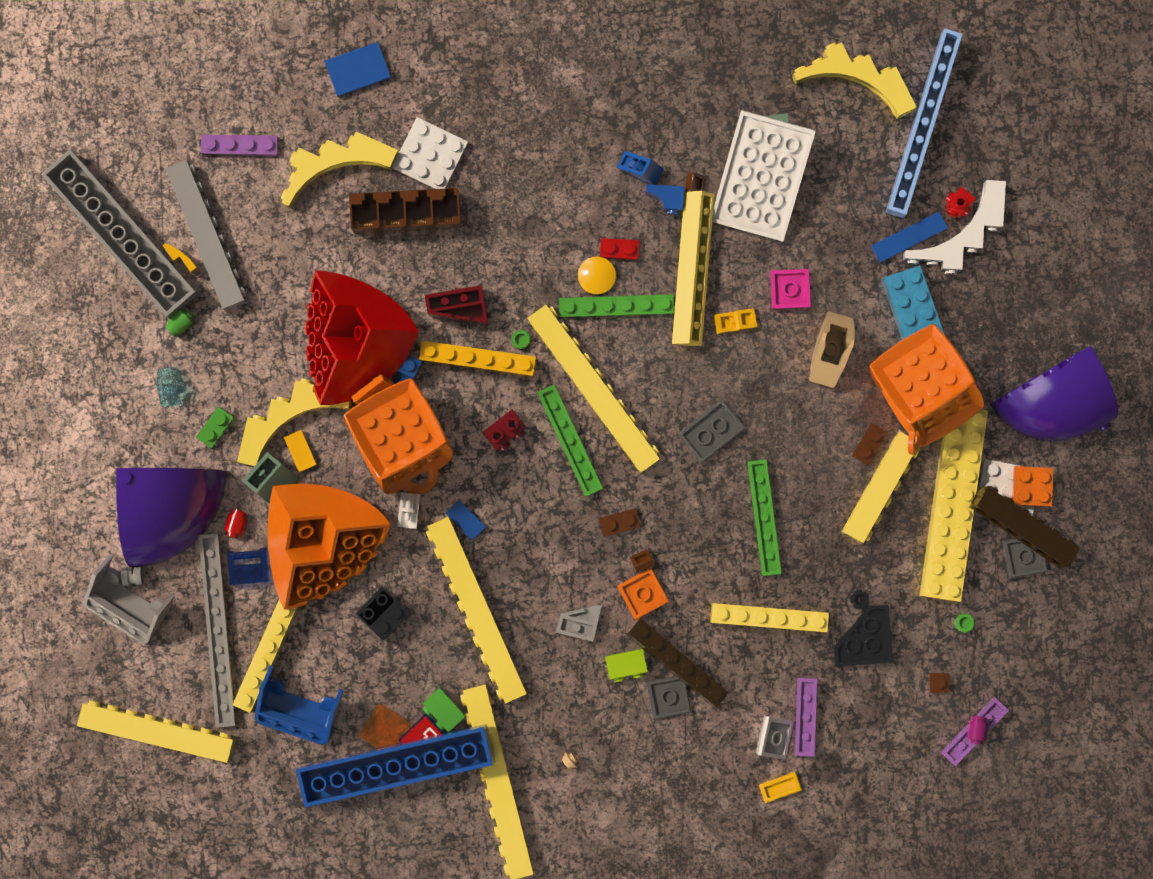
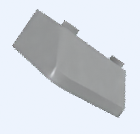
[83,554,175,644]

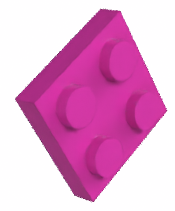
[770,269,811,309]

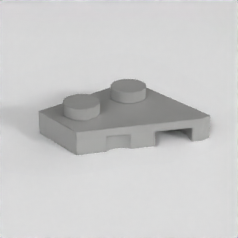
[556,605,602,642]

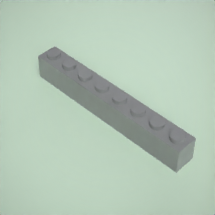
[165,160,247,311]

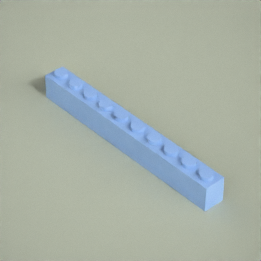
[885,28,962,218]

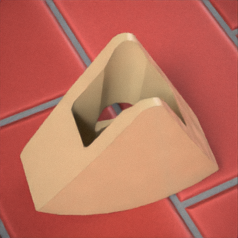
[809,311,855,388]

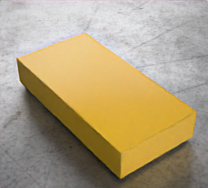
[284,430,317,473]
[758,771,802,803]

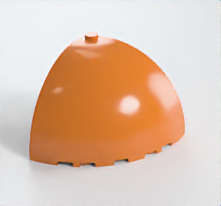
[268,484,390,610]

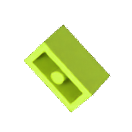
[605,648,648,682]

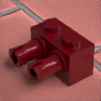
[482,409,527,452]

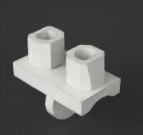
[397,492,420,529]

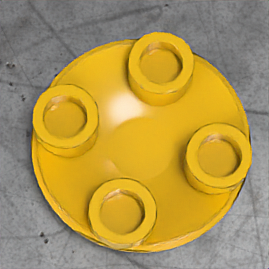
[578,256,616,294]

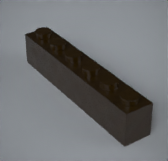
[969,486,1080,569]
[625,618,729,708]

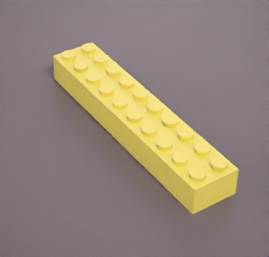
[919,410,988,602]

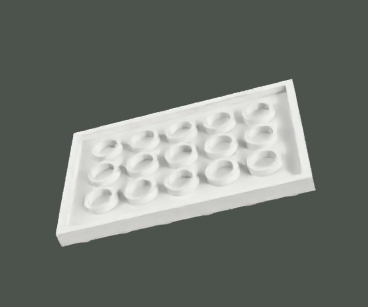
[712,110,816,241]

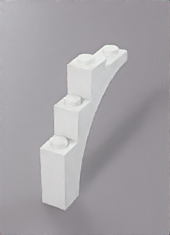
[903,180,1006,275]

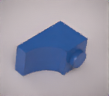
[616,151,664,185]
[646,184,685,215]
[393,355,423,384]

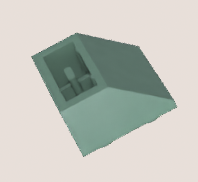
[242,452,299,504]

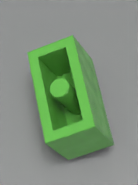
[422,688,466,732]

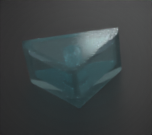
[156,367,181,407]

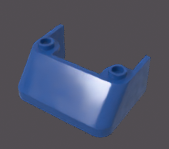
[255,665,343,744]

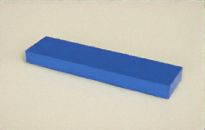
[871,212,948,263]

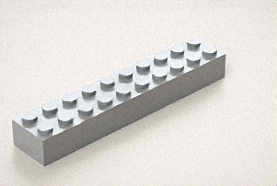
[41,149,199,319]

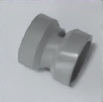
[121,566,144,586]

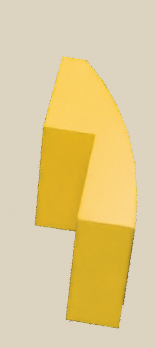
[162,243,199,274]
[714,308,757,334]

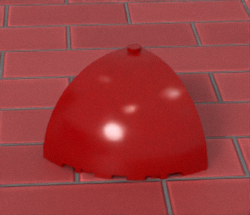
[305,270,419,406]

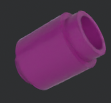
[967,715,988,744]

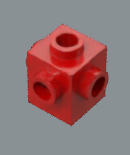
[944,186,976,219]

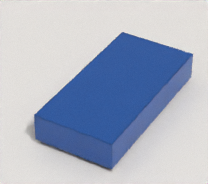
[446,500,486,541]

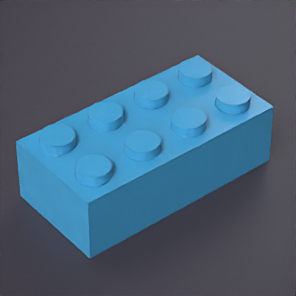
[881,266,945,340]

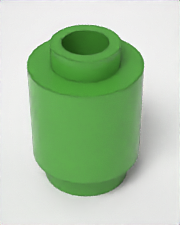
[165,309,194,337]

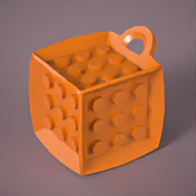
[870,324,984,455]
[344,378,453,495]

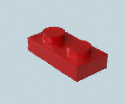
[600,238,639,260]

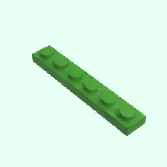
[559,294,674,318]
[537,385,603,497]
[747,459,782,576]

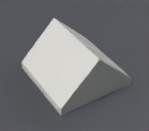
[756,715,794,760]

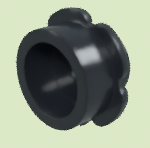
[850,590,869,609]

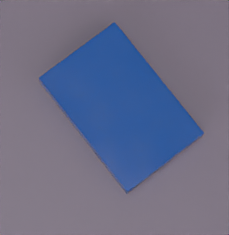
[325,42,391,97]

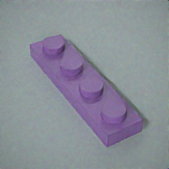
[201,135,278,156]
[795,678,817,757]
[941,697,1009,766]

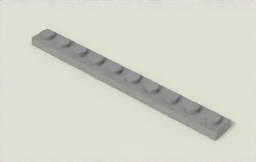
[199,533,236,728]

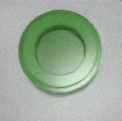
[511,330,531,349]
[954,613,975,633]

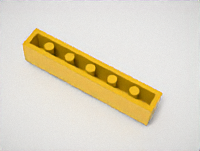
[419,341,536,378]

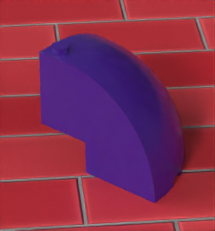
[989,346,1118,441]
[116,468,227,568]

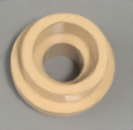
[562,751,580,770]

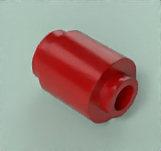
[224,509,247,539]

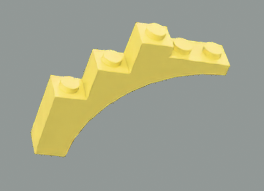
[792,42,916,119]
[281,132,399,208]
[237,378,352,466]

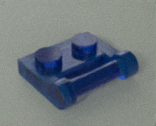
[227,547,269,585]

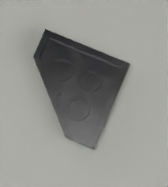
[833,605,893,667]

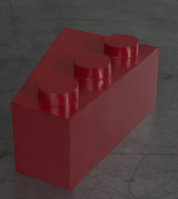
[424,285,489,325]

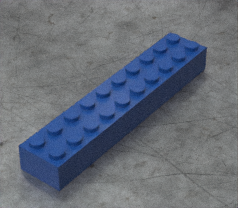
[296,724,496,807]

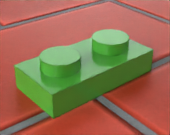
[196,406,234,449]

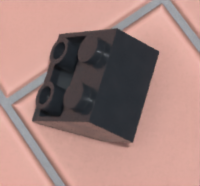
[356,586,411,641]

